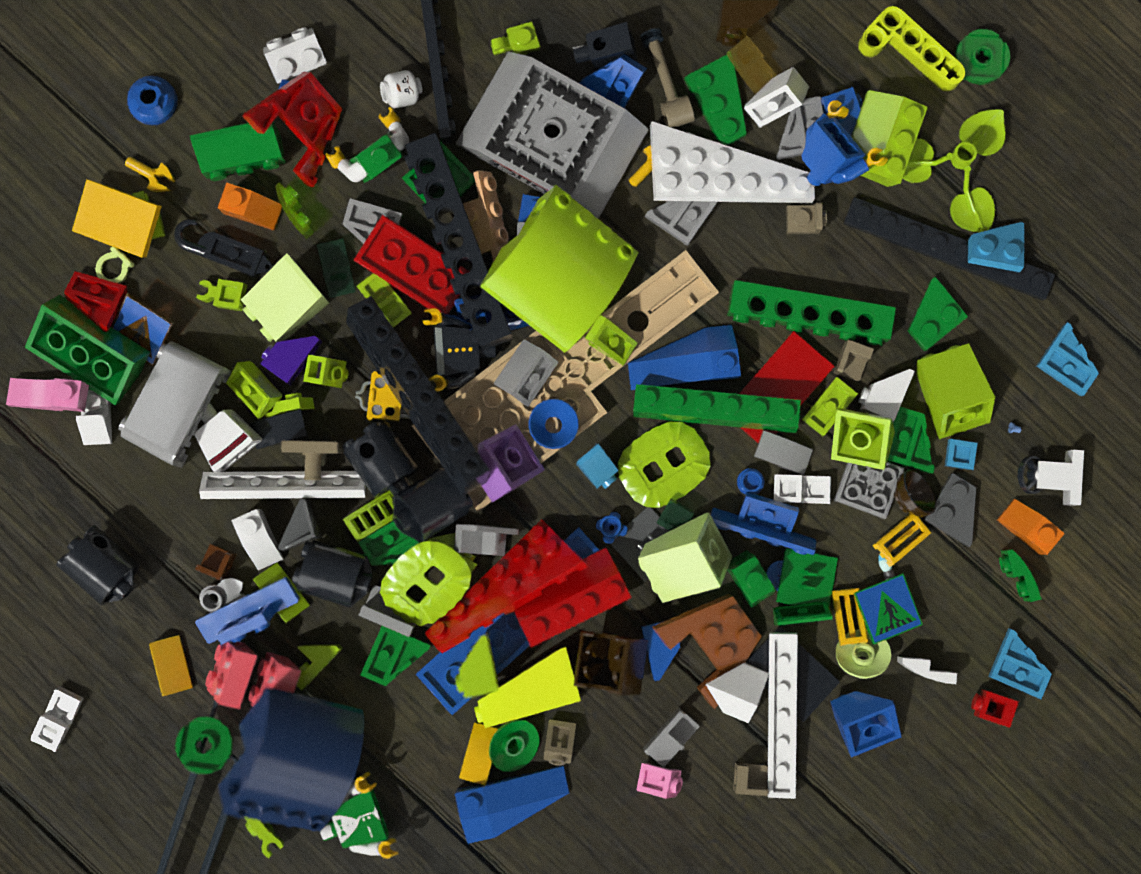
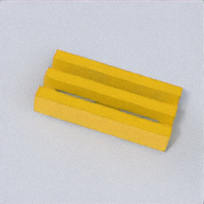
[872,514,931,567]
[832,588,868,646]

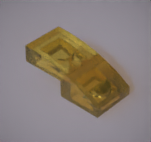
[726,36,777,95]

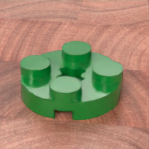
[954,29,1010,85]
[175,717,234,774]

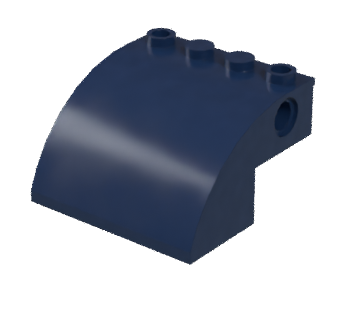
[218,687,364,832]

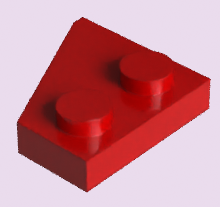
[64,271,127,332]

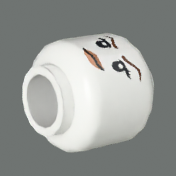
[380,70,422,108]

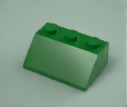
[190,122,286,181]

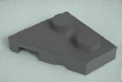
[923,473,976,547]

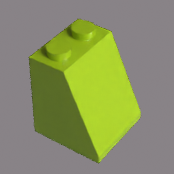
[916,343,995,439]

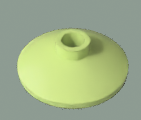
[836,629,891,678]

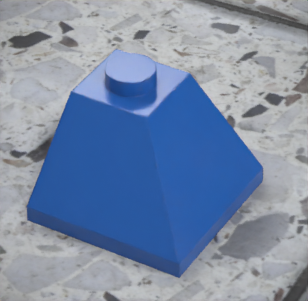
[830,691,901,757]

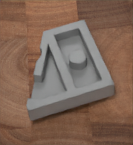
[777,96,823,160]
[343,198,403,244]
[645,201,717,246]

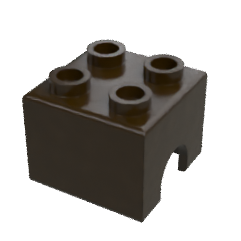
[574,631,648,696]

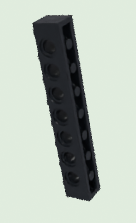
[404,133,513,350]
[346,296,490,496]

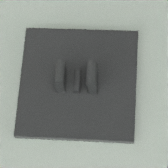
[611,507,671,582]

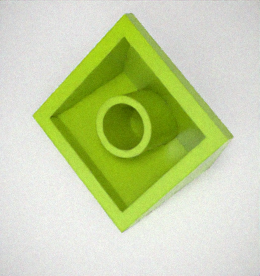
[831,408,895,470]

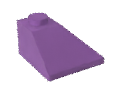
[478,424,545,502]

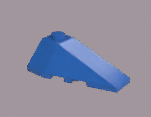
[628,325,741,390]
[455,765,569,844]

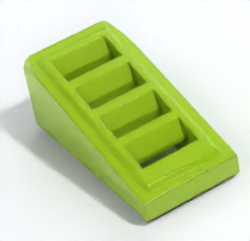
[343,491,393,542]

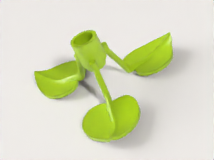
[902,110,1005,233]

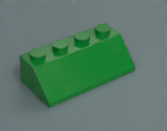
[25,295,150,405]

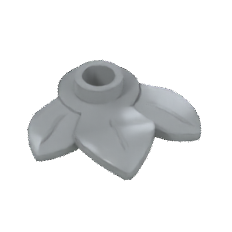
[199,578,246,612]

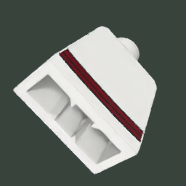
[195,403,263,472]

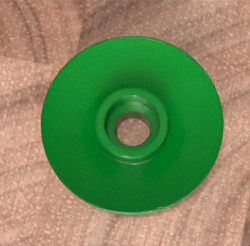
[489,719,539,772]

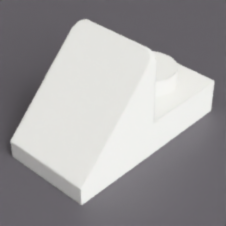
[76,390,112,445]

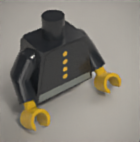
[423,308,496,392]

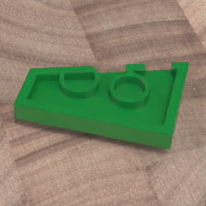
[684,52,746,146]

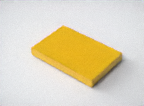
[72,179,161,258]

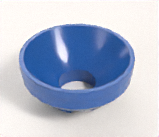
[127,76,177,125]
[529,399,579,449]

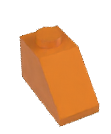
[218,182,283,231]
[997,499,1065,555]

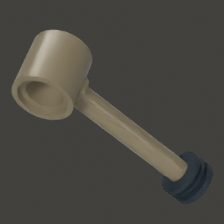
[640,28,694,128]

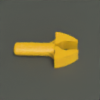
[629,145,652,187]
[125,157,175,192]

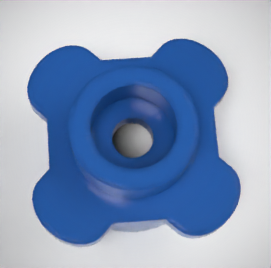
[596,512,628,544]

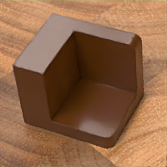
[195,544,237,580]

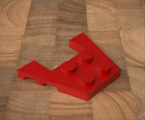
[243,71,342,187]

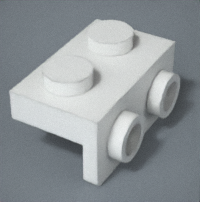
[263,27,327,84]

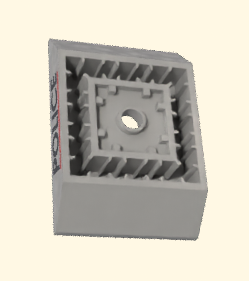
[456,52,648,219]

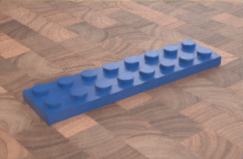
[416,528,600,715]

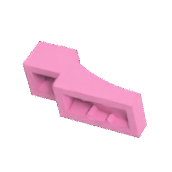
[6,378,89,412]

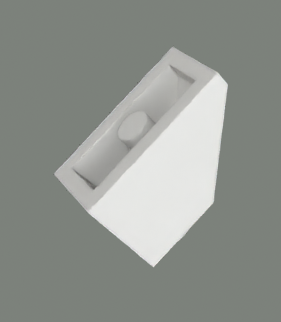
[744,67,809,127]
[858,369,915,422]
[231,509,284,570]

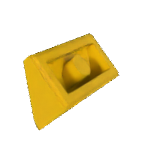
[149,635,193,696]

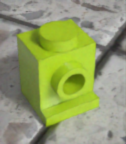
[303,355,348,388]

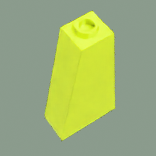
[474,646,581,728]

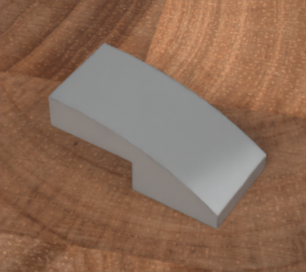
[754,431,813,475]

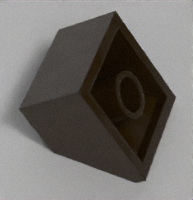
[716,0,778,47]

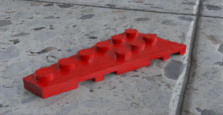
[425,519,588,654]

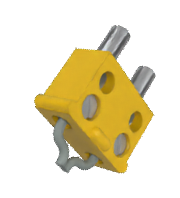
[355,371,410,422]

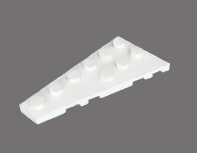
[650,121,815,203]

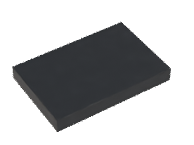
[745,626,840,722]

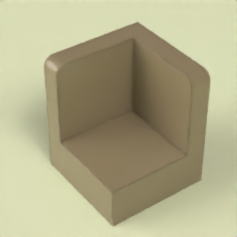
[834,340,874,381]
[733,762,769,796]

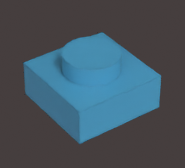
[945,439,977,470]

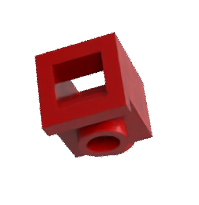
[971,689,1018,728]

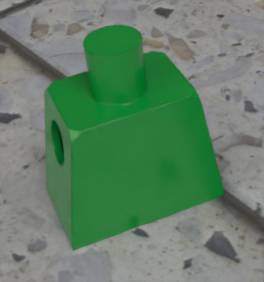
[727,550,775,608]

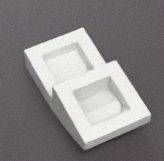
[774,475,831,504]
[897,656,957,684]
[31,686,84,752]

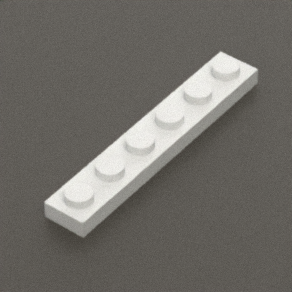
[199,471,366,499]
[768,632,797,798]

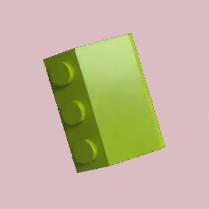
[851,90,928,187]

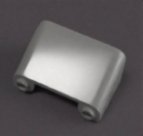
[119,341,232,467]

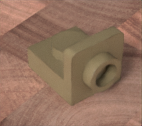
[786,203,827,234]
[544,720,576,765]

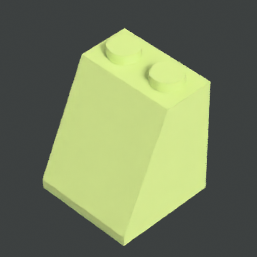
[241,254,329,342]
[638,512,732,603]

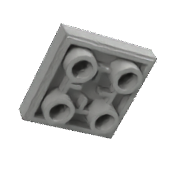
[833,462,904,519]

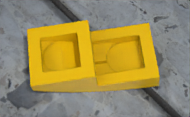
[459,722,498,785]

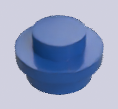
[737,468,764,495]

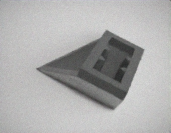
[278,498,323,550]

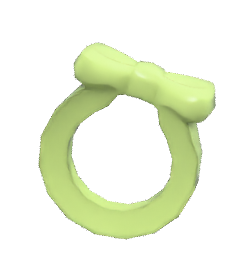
[95,246,135,284]

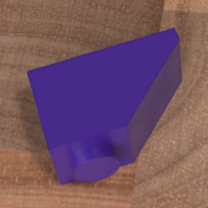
[261,336,323,385]

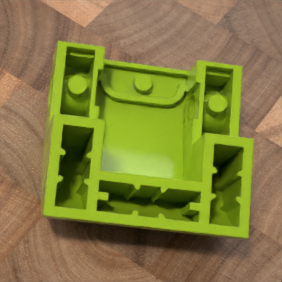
[480,185,639,353]

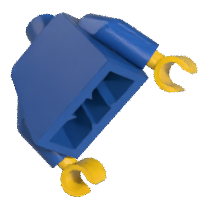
[802,100,888,186]

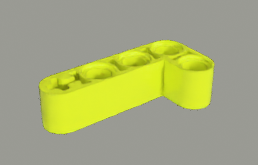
[858,6,965,91]

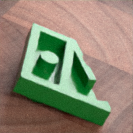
[888,407,934,474]

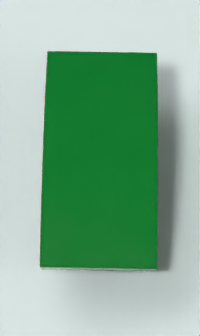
[999,549,1042,602]

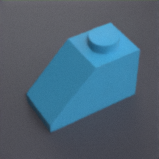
[576,444,618,489]

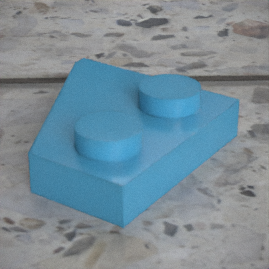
[968,222,1024,272]
[1036,322,1099,396]
[988,628,1052,699]

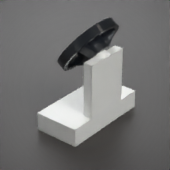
[1017,450,1084,506]

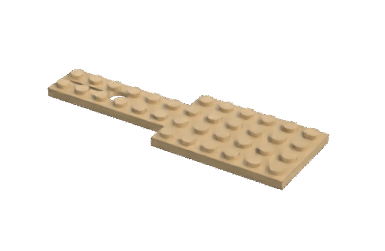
[412,250,719,512]

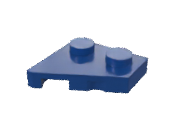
[579,54,647,108]

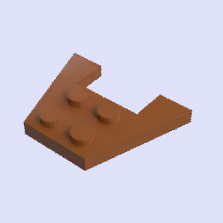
[652,594,762,709]

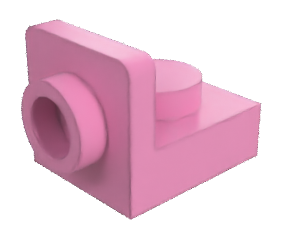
[637,763,683,799]

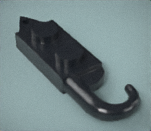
[174,219,273,277]

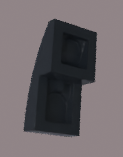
[250,409,308,450]

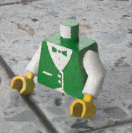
[325,107,409,183]
[320,772,398,858]

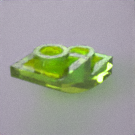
[275,183,314,240]

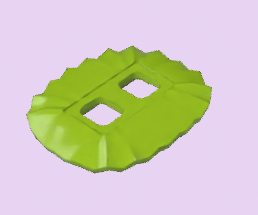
[618,422,711,507]
[380,541,471,626]

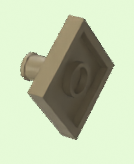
[281,441,344,480]

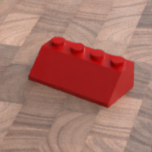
[515,548,631,647]

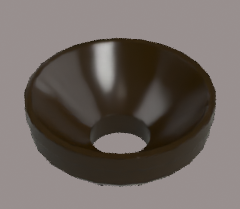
[894,469,936,517]

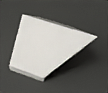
[706,662,769,723]

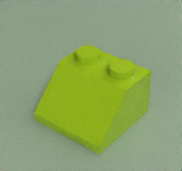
[455,633,500,698]

